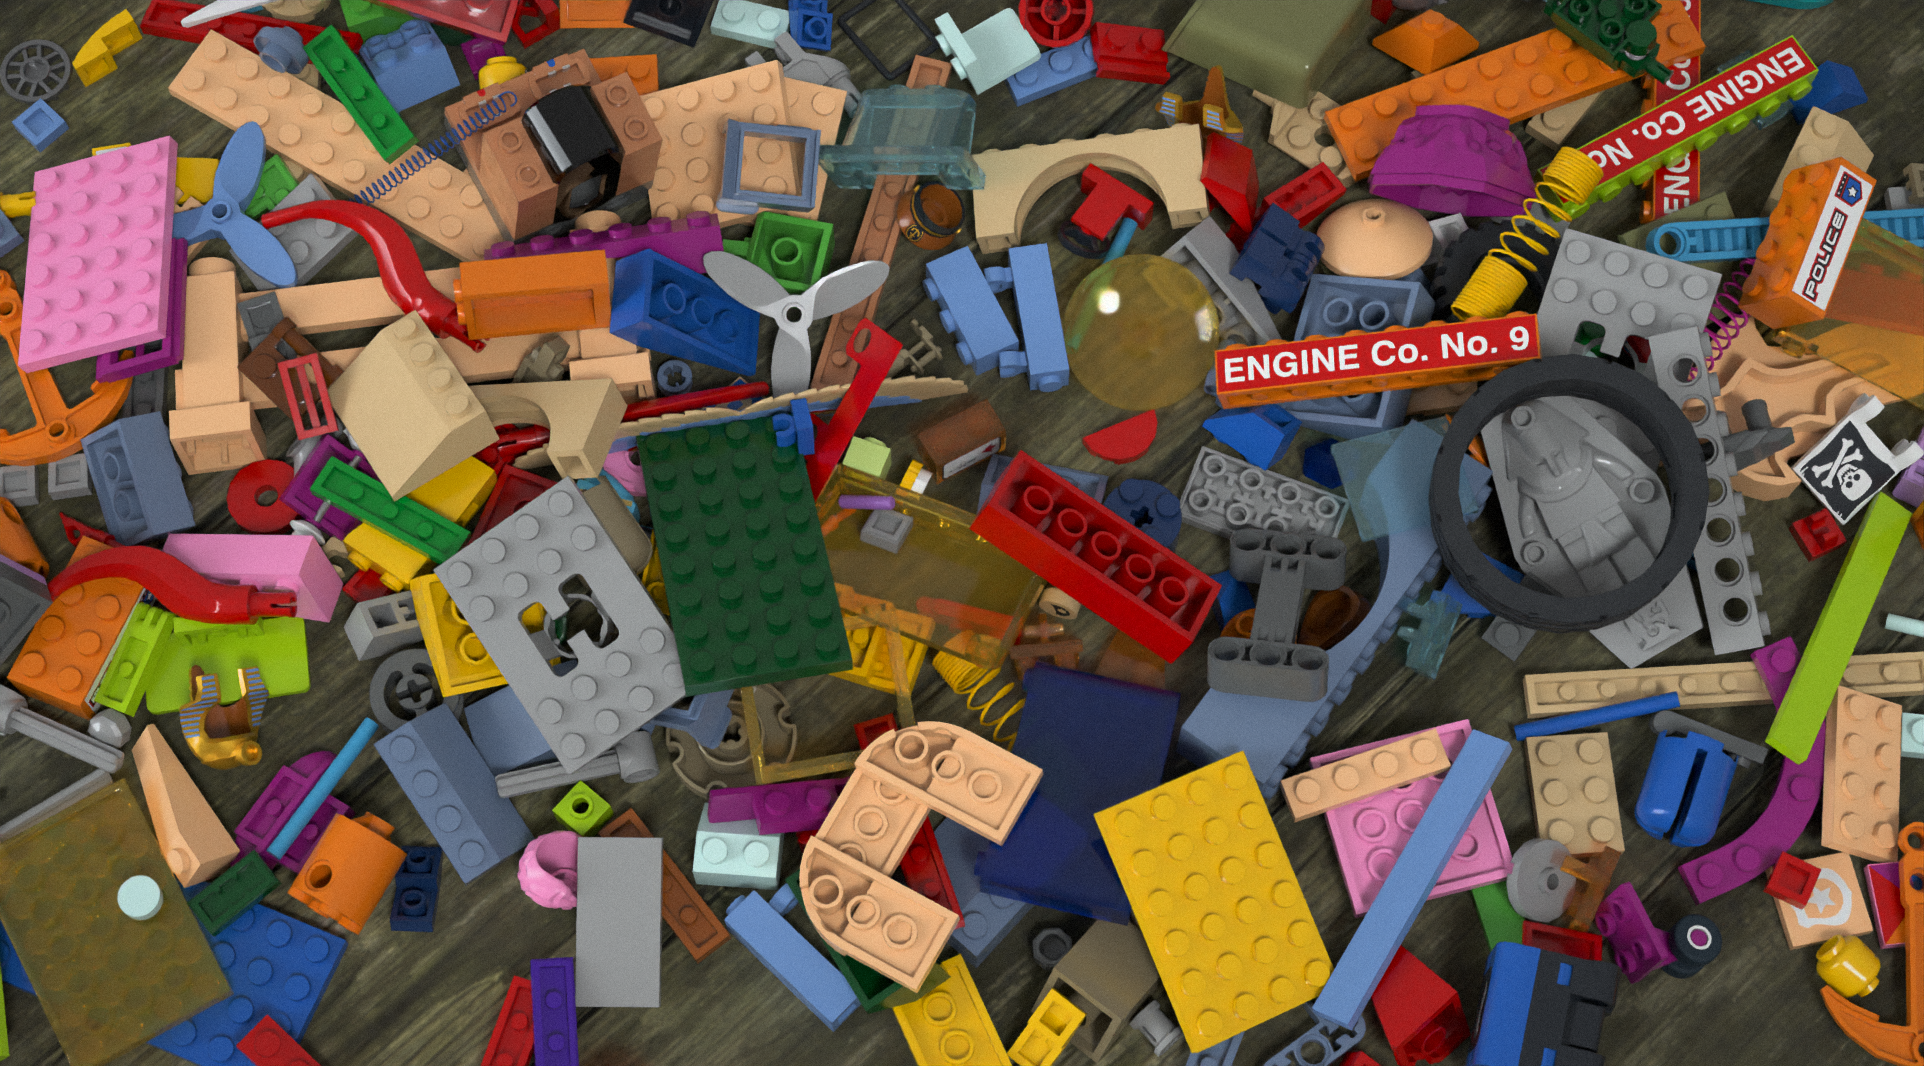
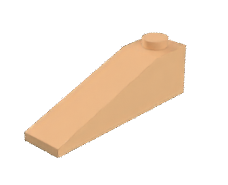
[132,724,240,888]

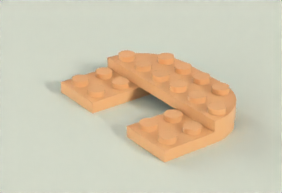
[799,721,1043,993]

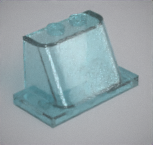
[818,85,986,190]

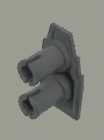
[1701,399,1795,472]

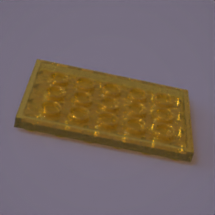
[0,778,234,1066]

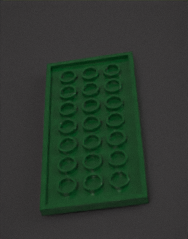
[636,412,853,697]

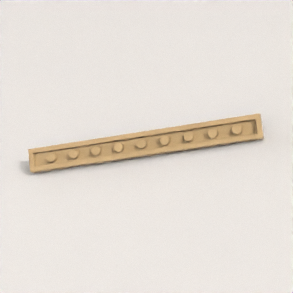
[1523,651,1924,718]

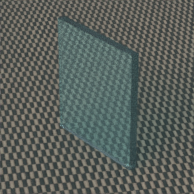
[1331,416,1479,542]

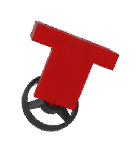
[1058,163,1154,259]

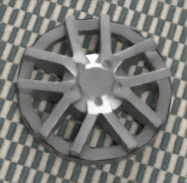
[0,39,73,106]

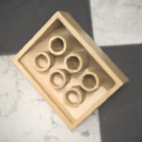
[328,310,499,502]

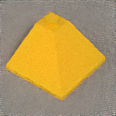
[409,573,561,698]

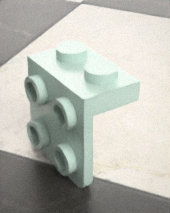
[934,8,1041,95]

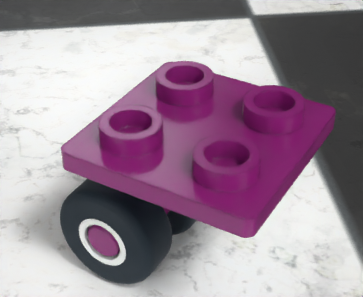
[1594,881,1722,984]

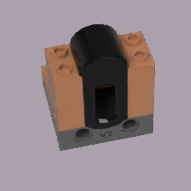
[444,49,663,245]

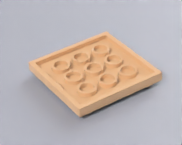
[640,60,801,228]

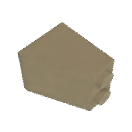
[1031,907,1162,1063]

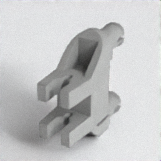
[745,31,869,118]

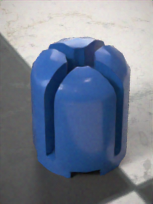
[1634,730,1739,848]

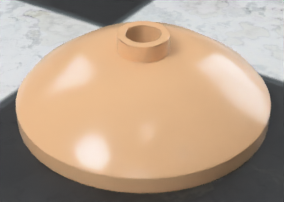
[1317,199,1433,280]

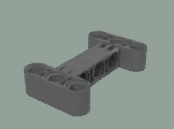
[1207,528,1347,702]

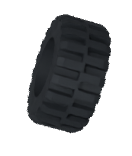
[1429,220,1559,323]

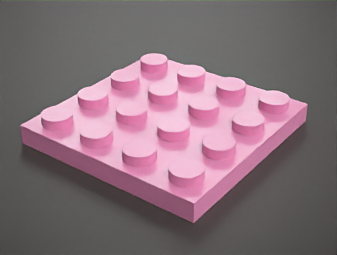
[1309,719,1514,918]

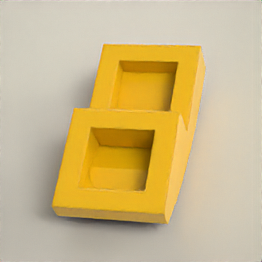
[72,9,143,87]
[1007,988,1087,1066]

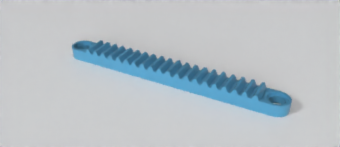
[1645,208,1924,264]

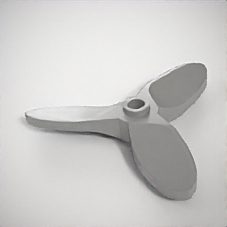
[703,251,890,398]

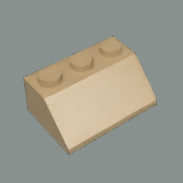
[1758,106,1874,218]

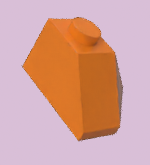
[1372,9,1479,75]

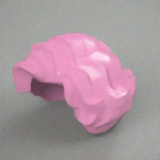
[517,830,582,910]

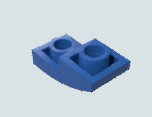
[788,0,833,52]

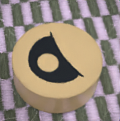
[1039,588,1081,620]

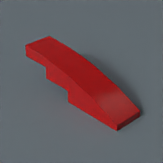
[1225,162,1347,254]

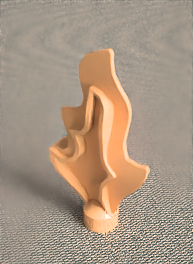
[1659,312,1924,501]

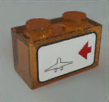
[917,399,1006,484]

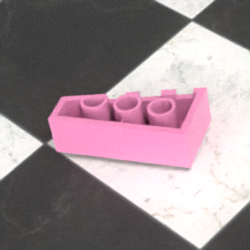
[162,534,344,623]

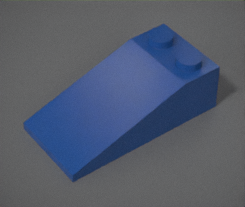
[609,249,760,376]

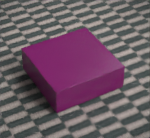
[460,38,506,81]

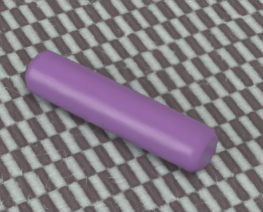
[838,495,895,510]

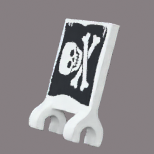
[1791,393,1924,525]

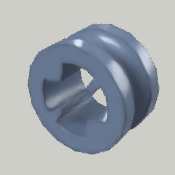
[657,360,693,397]

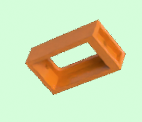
[453,250,611,340]

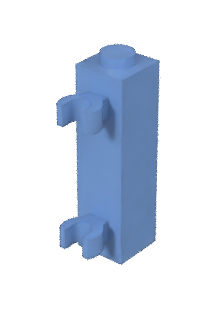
[984,243,1069,392]
[724,883,861,1032]

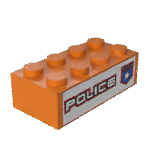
[1738,157,1877,329]
[7,536,157,721]

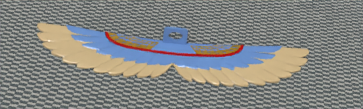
[513,375,968,470]

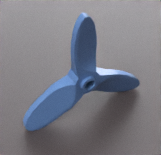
[172,121,298,288]

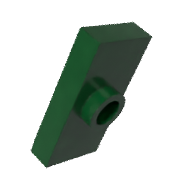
[187,849,282,937]

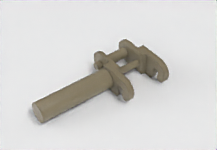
[885,319,943,378]

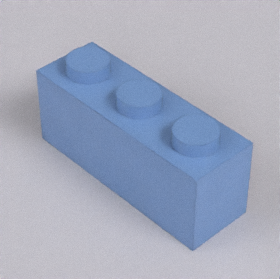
[922,246,1019,376]

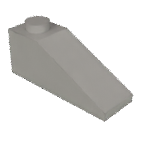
[344,590,424,661]

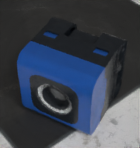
[1465,942,1622,1066]

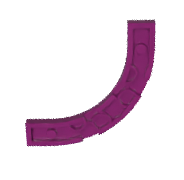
[1678,636,1826,906]

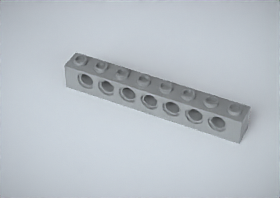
[1648,325,1771,655]

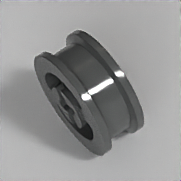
[369,649,464,734]

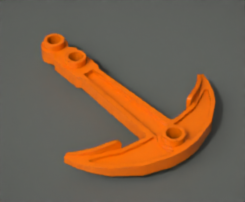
[0,269,134,466]
[1819,822,1924,1066]

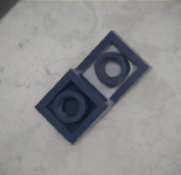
[390,846,443,932]

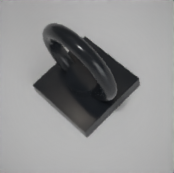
[623,0,714,48]

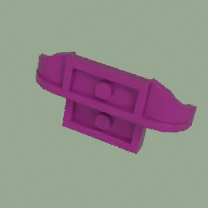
[230,751,356,875]

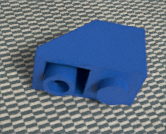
[1202,404,1302,471]

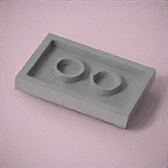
[229,173,359,291]

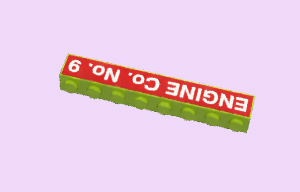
[1533,35,1819,223]

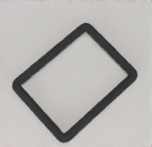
[838,0,940,80]

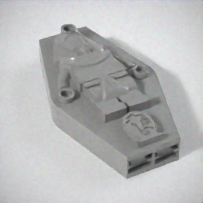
[1481,396,1704,669]

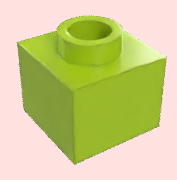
[552,780,614,837]

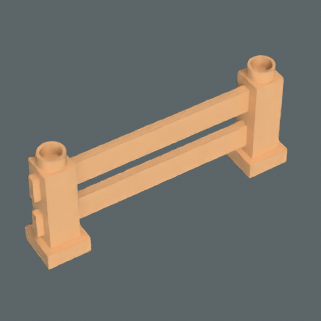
[169,210,657,475]

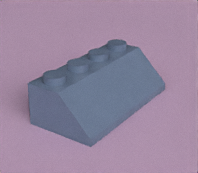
[374,703,535,886]

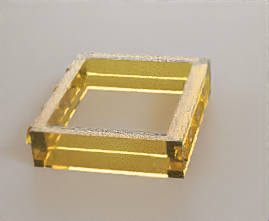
[740,603,916,785]

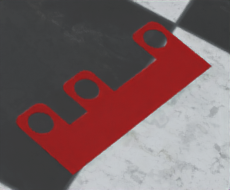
[804,318,903,502]

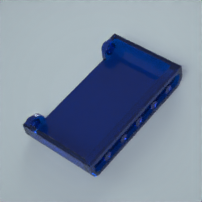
[974,661,1181,926]

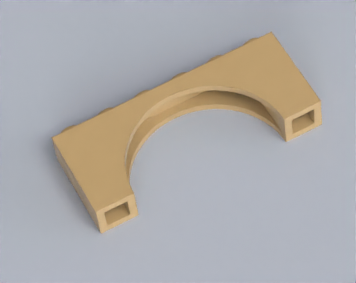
[971,123,1210,254]
[469,378,627,479]

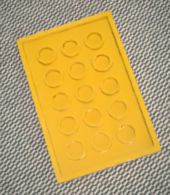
[1093,751,1334,1053]

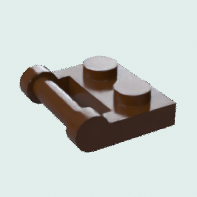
[237,317,344,421]

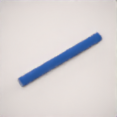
[1514,691,1680,742]

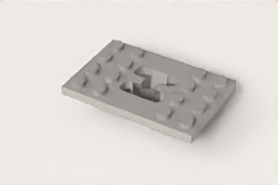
[1537,228,1722,473]
[433,476,686,775]

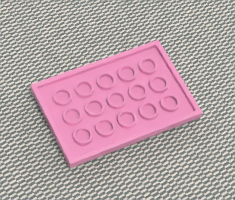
[18,135,178,373]

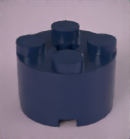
[1104,478,1182,553]

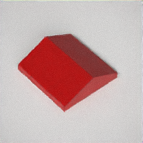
[1200,132,1259,234]

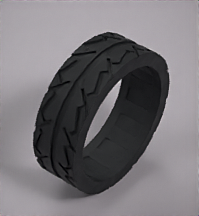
[1428,354,1710,634]

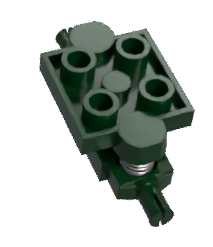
[1544,0,1674,85]

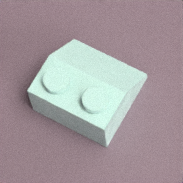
[692,802,785,890]

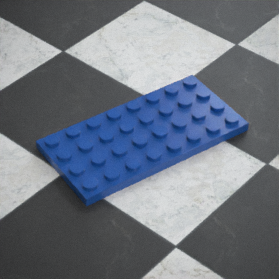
[0,820,349,1066]

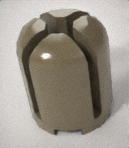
[576,475,653,592]

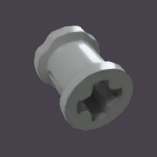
[1129,1000,1184,1057]

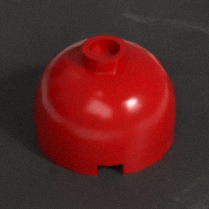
[1018,0,1095,49]

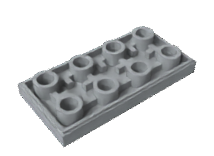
[1180,446,1351,540]
[575,837,663,1007]

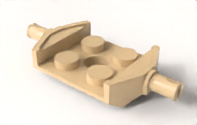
[1252,90,1359,188]

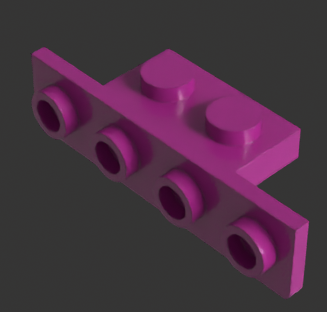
[707,776,851,835]

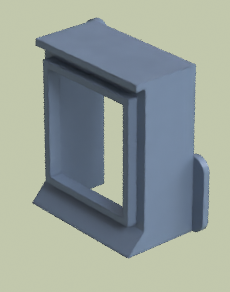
[716,119,821,215]
[640,689,734,749]

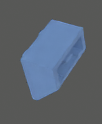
[359,20,460,112]

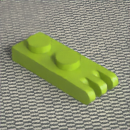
[94,602,176,717]

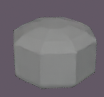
[88,708,132,749]

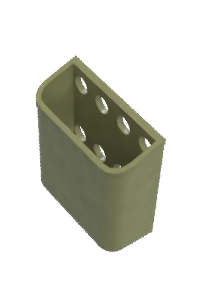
[1161,0,1372,109]

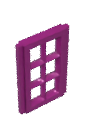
[96,238,188,383]

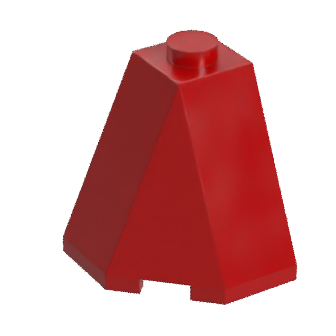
[1371,945,1471,1066]

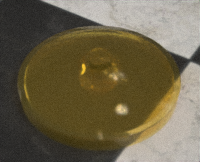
[1063,254,1220,412]

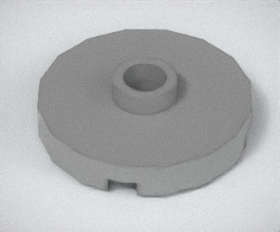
[1506,838,1577,922]

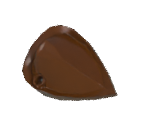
[1298,585,1372,650]

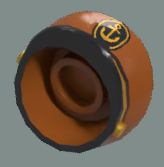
[897,181,965,250]

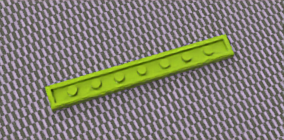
[1765,491,1913,765]

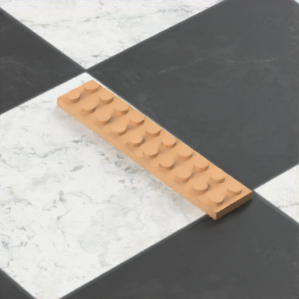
[168,29,504,262]

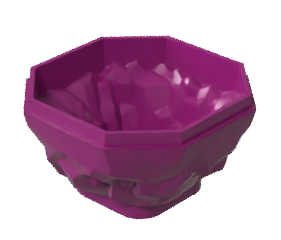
[1367,104,1537,217]

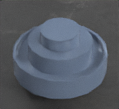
[253,26,309,74]

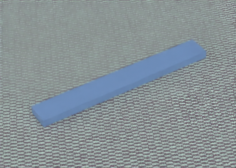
[1312,729,1512,1031]

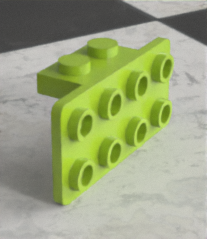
[146,617,311,715]

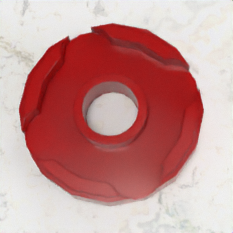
[226,459,302,535]

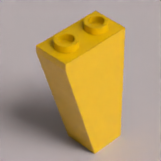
[343,456,497,593]

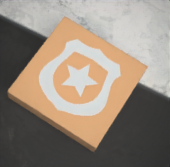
[1765,852,1873,950]

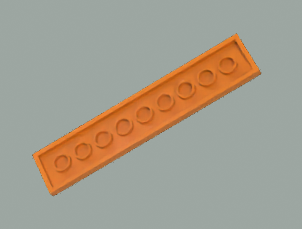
[1324,0,1706,182]

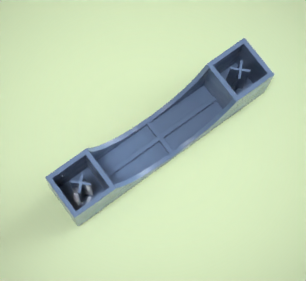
[1176,418,1493,801]

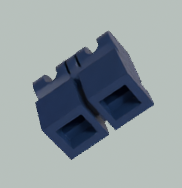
[1229,203,1325,314]

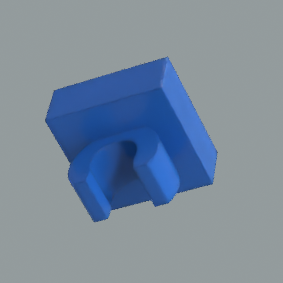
[772,398,815,455]

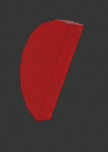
[1082,409,1158,465]

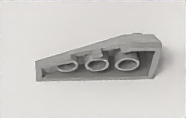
[1141,215,1281,346]

